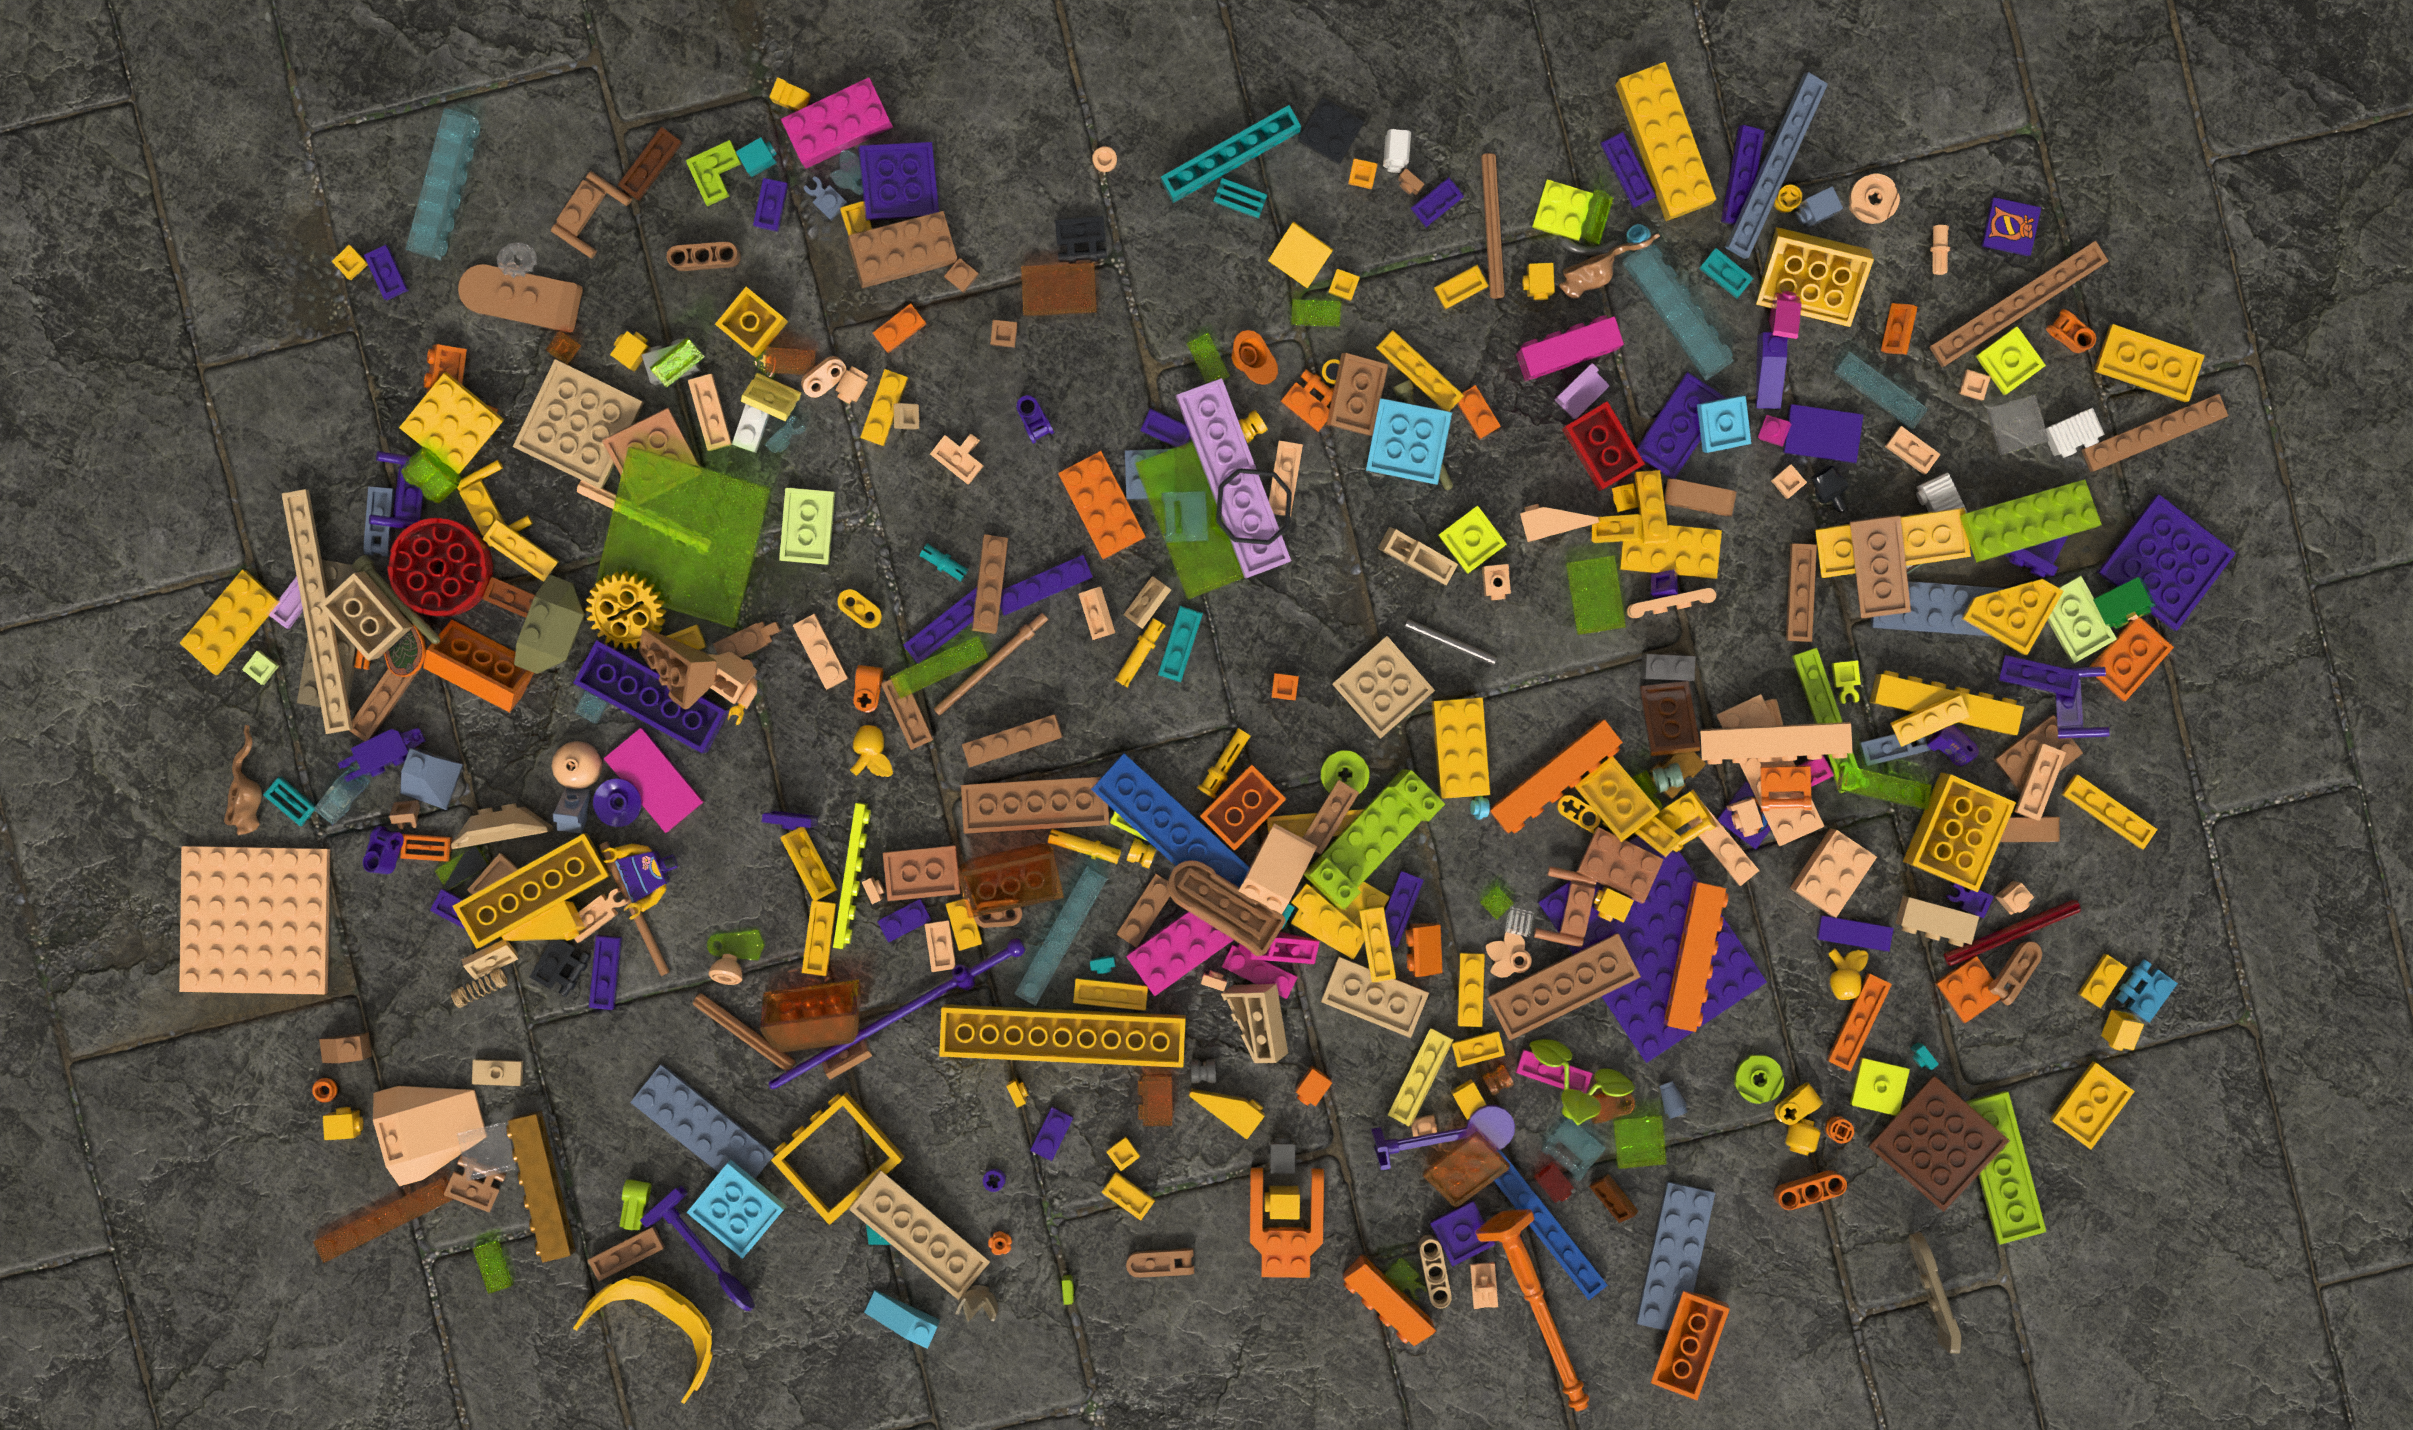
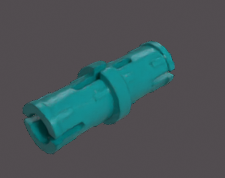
[919,543,969,582]

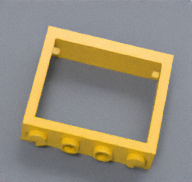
[771,1092,904,1225]

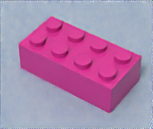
[781,78,893,169]
[1516,315,1624,382]
[1126,911,1234,996]

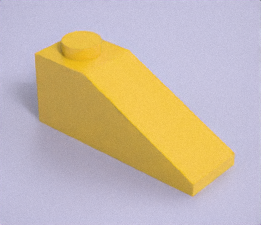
[502,901,586,941]
[1189,1088,1265,1139]

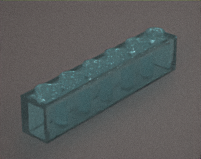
[406,108,480,261]
[1622,244,1734,381]
[1015,865,1108,1006]

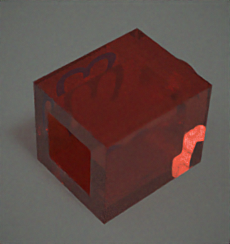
[1534,1161,1574,1203]

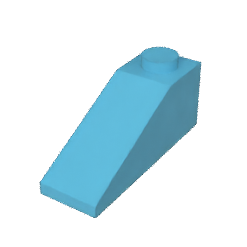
[864,1290,940,1349]

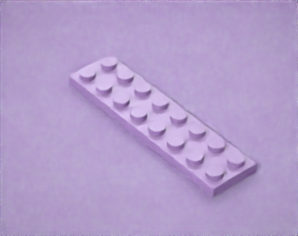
[1176,378,1291,579]

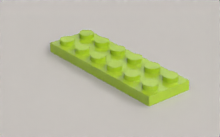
[1960,480,2102,563]
[1966,1091,2046,1245]

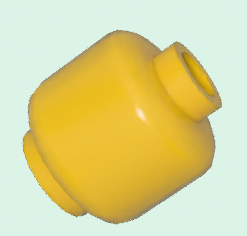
[1785,1119,1820,1156]

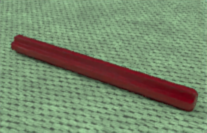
[1943,900,2081,966]

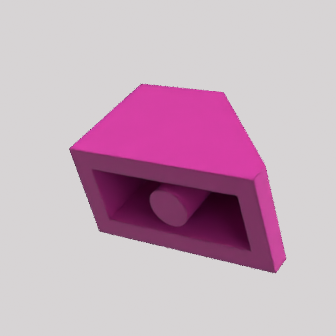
[1769,291,1802,339]

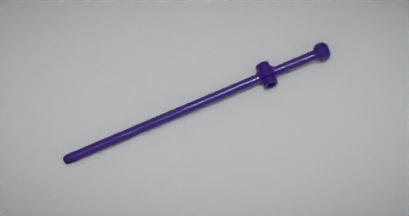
[769,938,1026,1089]

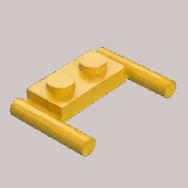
[455,460,533,546]

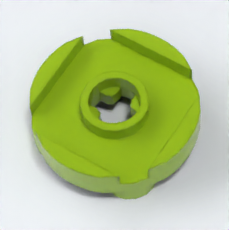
[1321,750,1369,794]
[1734,1054,1784,1104]

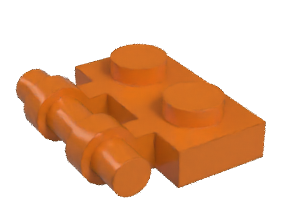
[1281,369,1334,432]

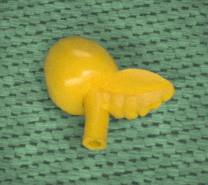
[850,725,893,777]
[1828,948,1868,1000]

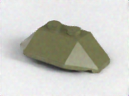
[514,574,585,674]

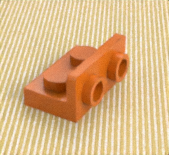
[424,344,467,393]

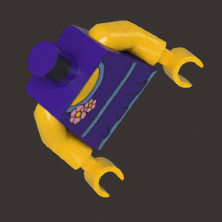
[601,844,678,919]

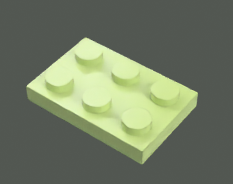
[779,488,835,565]
[2047,576,2117,663]

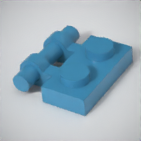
[2115,959,2178,1023]

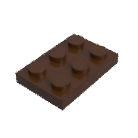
[1639,681,1700,756]

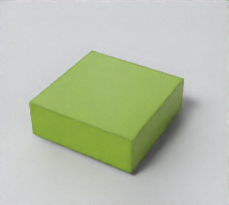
[1062,1275,1074,1305]

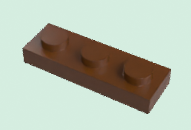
[618,127,683,201]

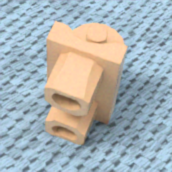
[1470,1262,1498,1309]

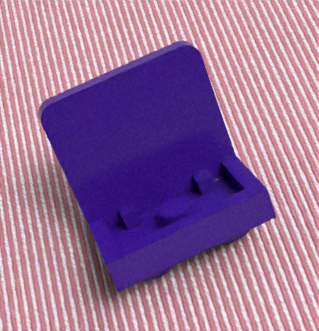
[2004,536,2068,578]

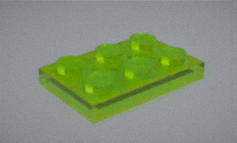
[1565,555,1626,635]

